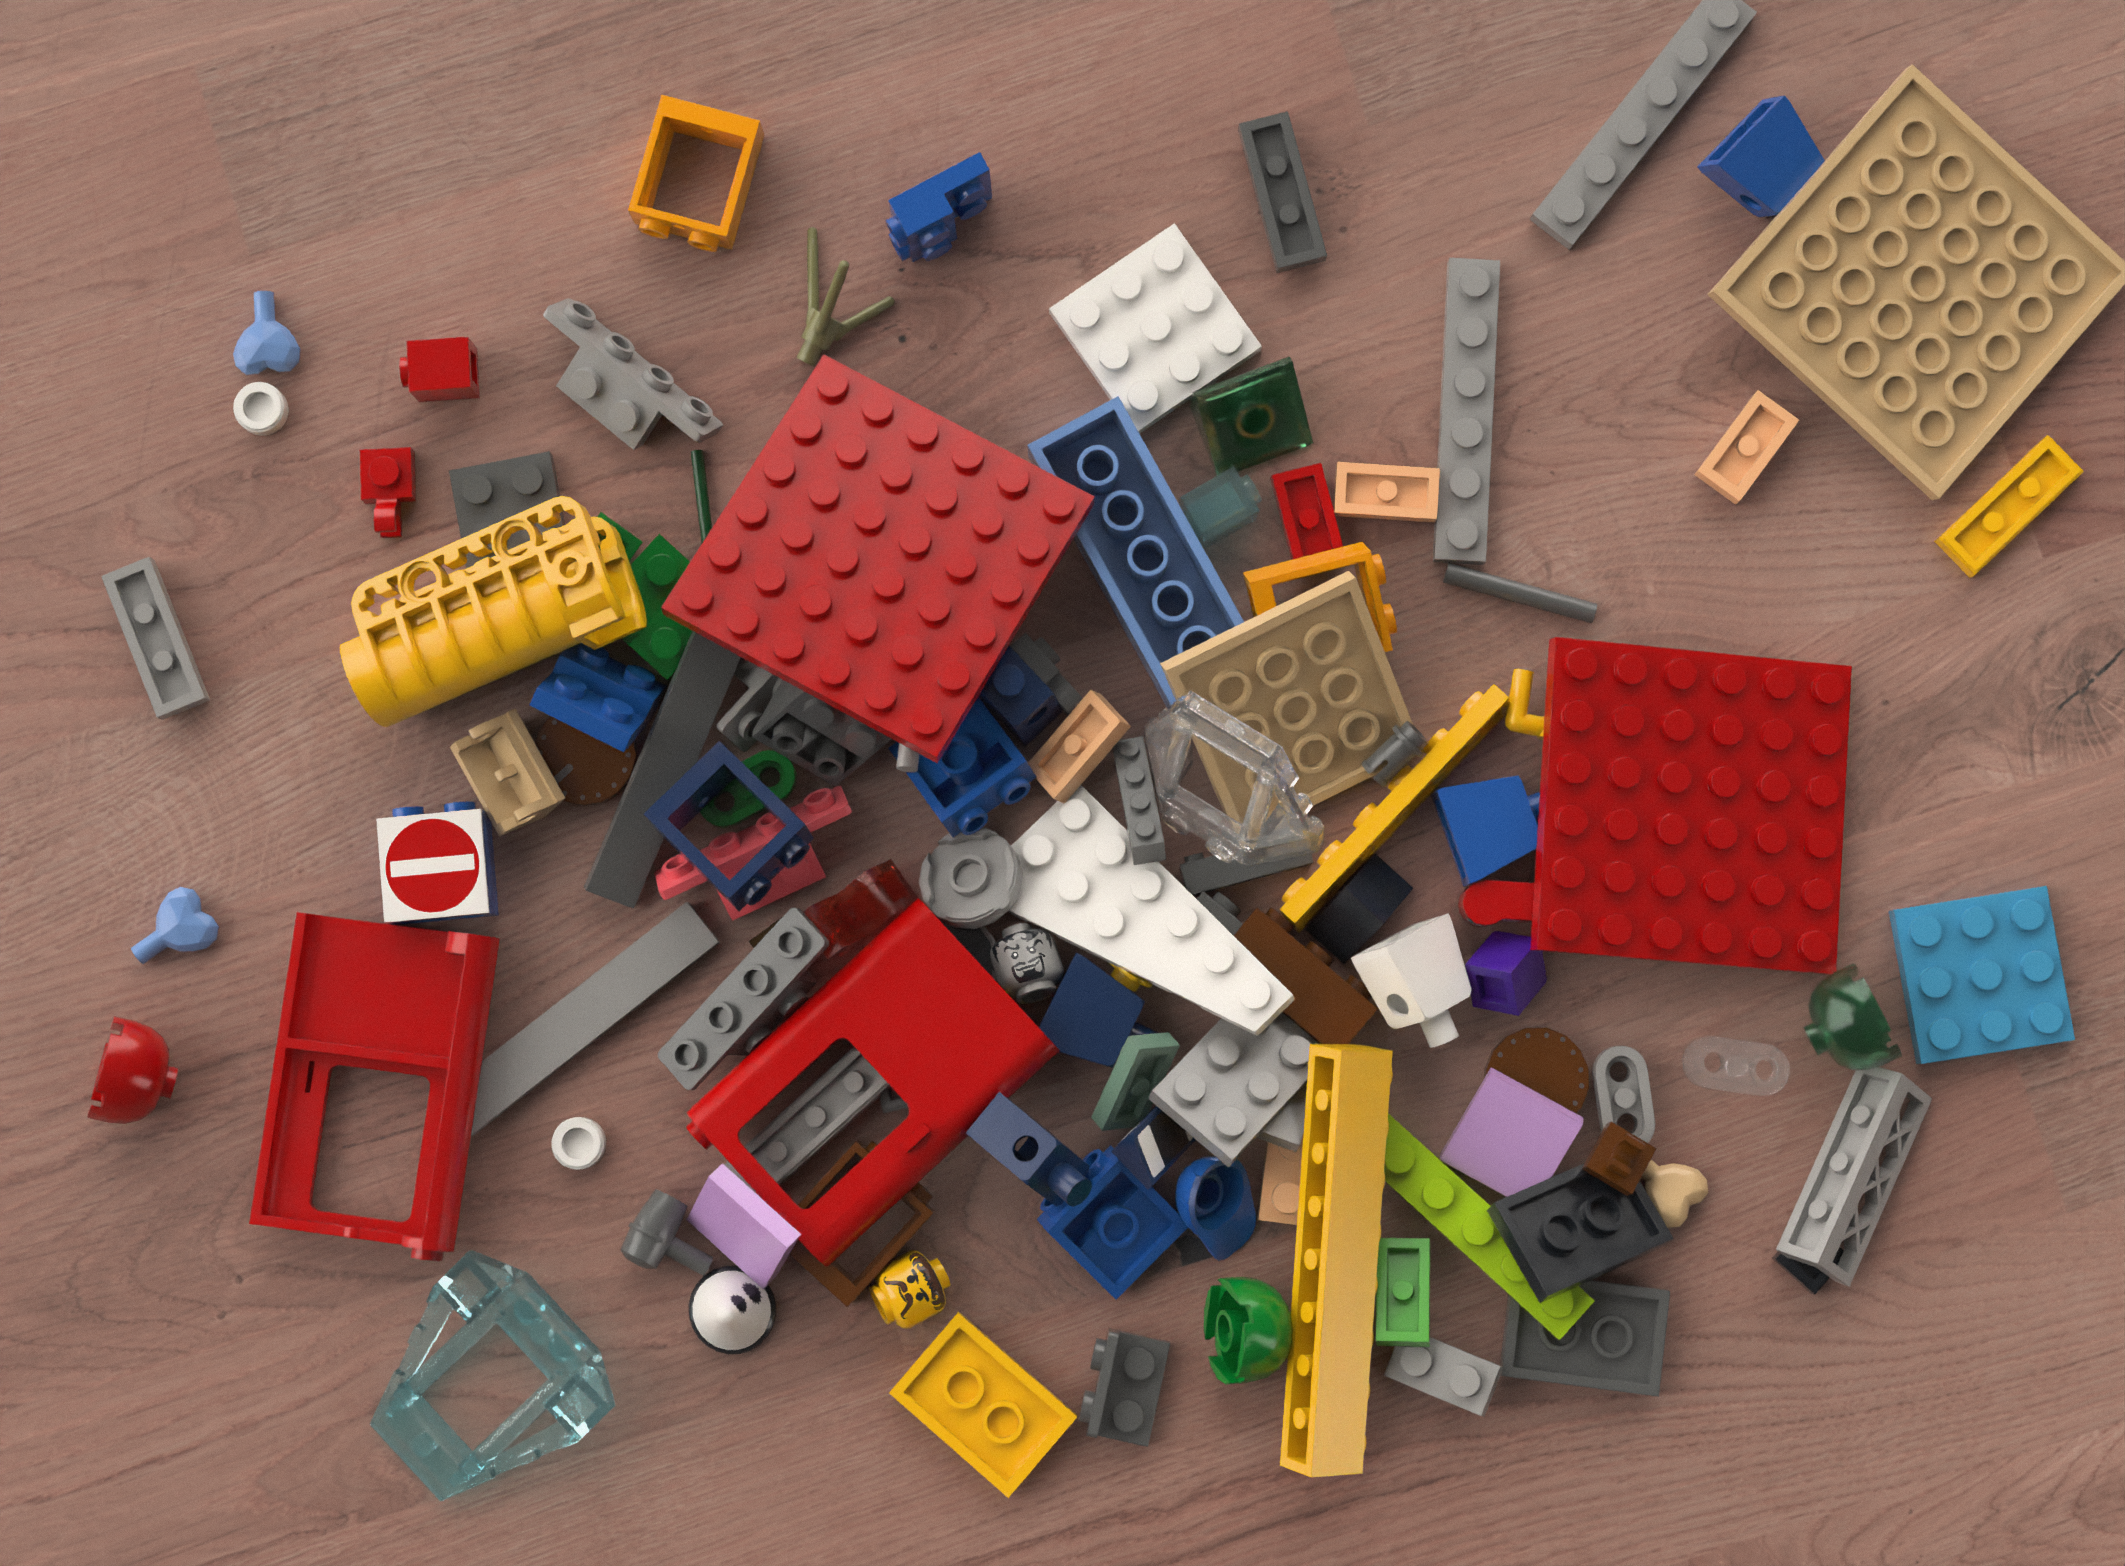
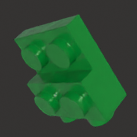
[621,534,692,680]

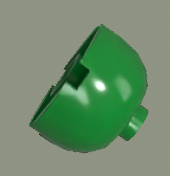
[1203,1277,1292,1385]

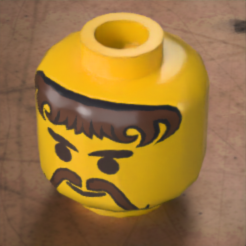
[869,1250,951,1329]

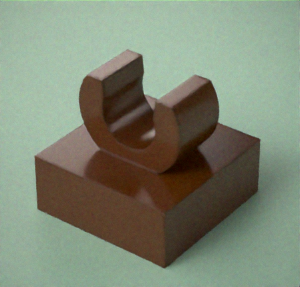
[1582,1122,1657,1196]

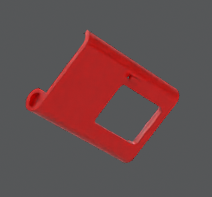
[686,898,1060,1267]
[249,912,500,1261]

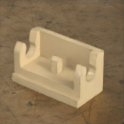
[450,709,565,837]

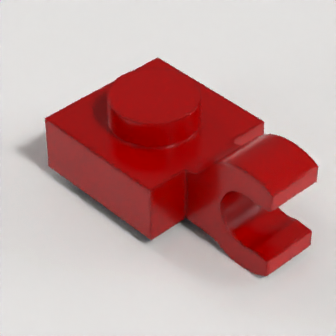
[360,447,416,538]

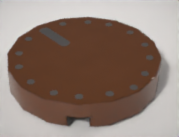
[535,716,637,806]
[1484,1028,1589,1113]

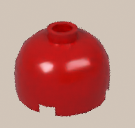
[87,1016,179,1124]

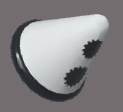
[688,1265,776,1355]

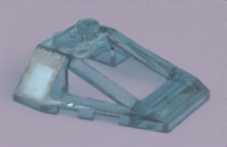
[370,1250,616,1501]

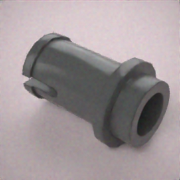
[1361,721,1429,787]

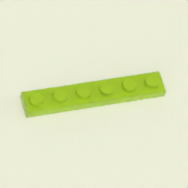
[1384,1113,1595,1340]

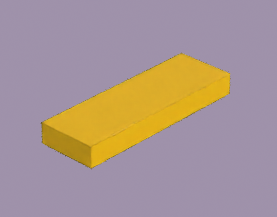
[1934,435,2084,578]

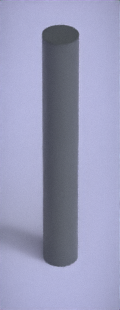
[1443,563,1597,623]

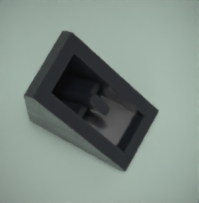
[1305,854,1413,965]

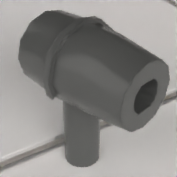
[620,1189,713,1276]

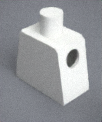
[1351,913,1472,1048]

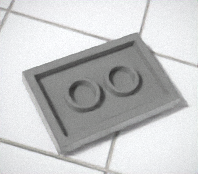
[1149,1013,1319,1167]

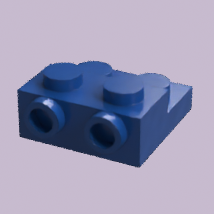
[885,152,992,262]
[529,643,667,752]
[888,697,1036,837]
[1037,1145,1188,1300]

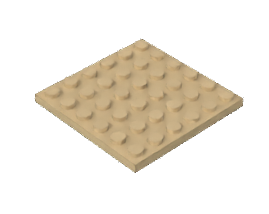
[1707,64,2125,500]

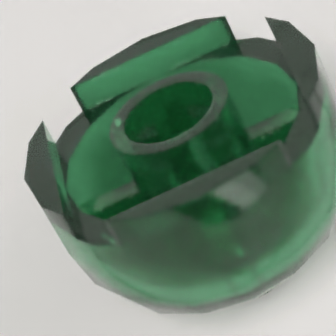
[1803,963,1902,1070]

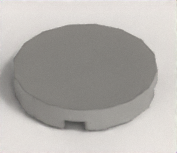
[919,827,1023,929]

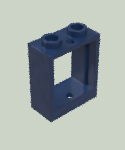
[644,741,814,911]

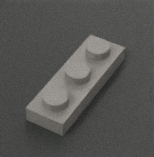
[101,557,210,720]

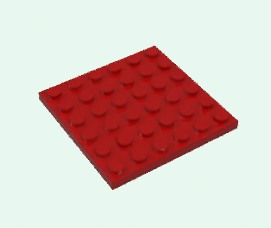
[661,355,1095,763]
[1530,637,1852,975]

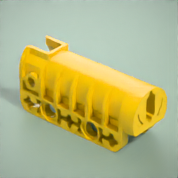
[340,496,647,727]

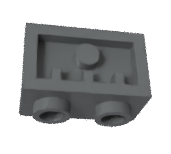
[1078,1328,1170,1447]

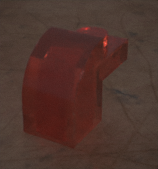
[804,859,918,959]

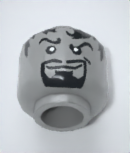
[990,923,1064,1004]

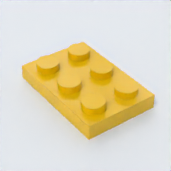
[889,1311,1077,1498]

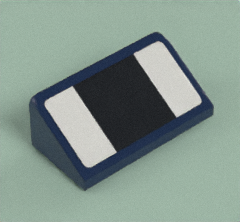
[1111,1106,1196,1190]

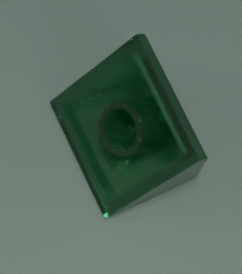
[1190,356,1314,479]

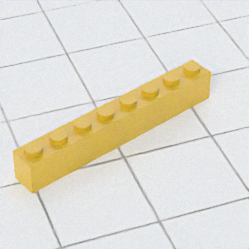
[1280,1044,1393,1478]

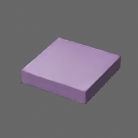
[1439,1067,1583,1197]
[686,1163,801,1289]

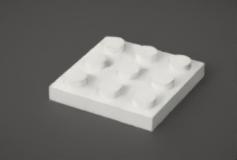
[1049,223,1262,434]

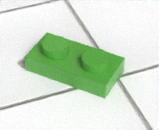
[1376,1238,1431,1347]

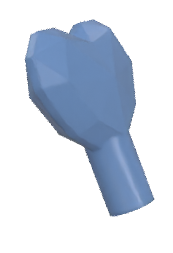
[233,291,301,375]
[131,887,219,964]

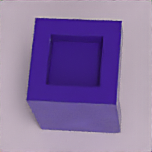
[1465,931,1547,1016]

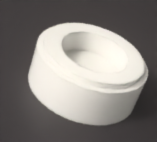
[233,382,289,436]
[552,1117,606,1170]

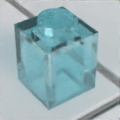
[1179,466,1262,550]

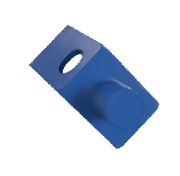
[1697,95,1825,217]
[1431,776,1540,887]

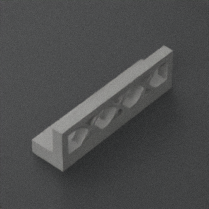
[1776,1062,1932,1287]

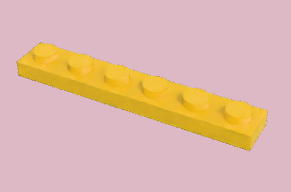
[1280,684,1510,933]

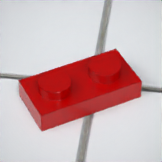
[1270,463,1343,560]

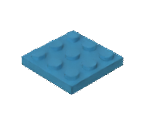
[1889,886,2075,1064]

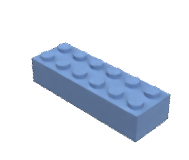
[1027,396,1244,724]

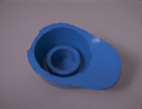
[1175,1156,1256,1261]

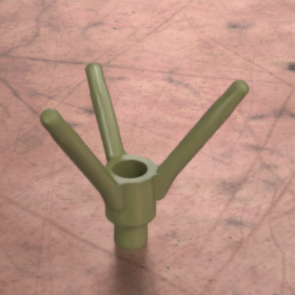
[797,227,895,367]

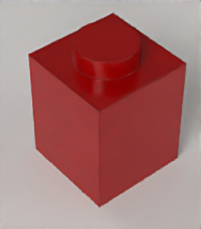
[399,337,480,402]

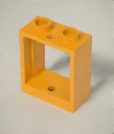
[628,95,765,252]
[1243,542,1397,652]

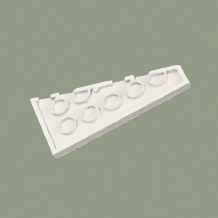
[1008,785,1295,1036]

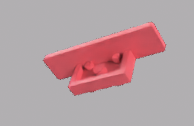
[654,786,852,921]

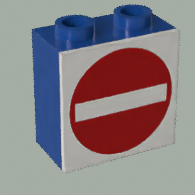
[376,802,499,925]

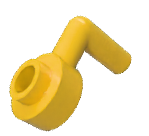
[1505,669,1544,740]

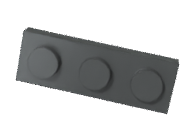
[1238,111,1327,273]

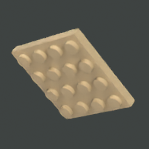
[1160,571,1423,842]

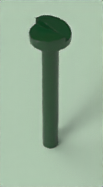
[691,450,712,544]

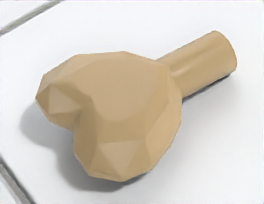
[1641,1160,1708,1228]

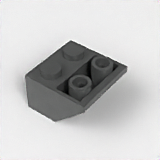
[752,680,891,787]

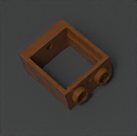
[790,1140,935,1307]

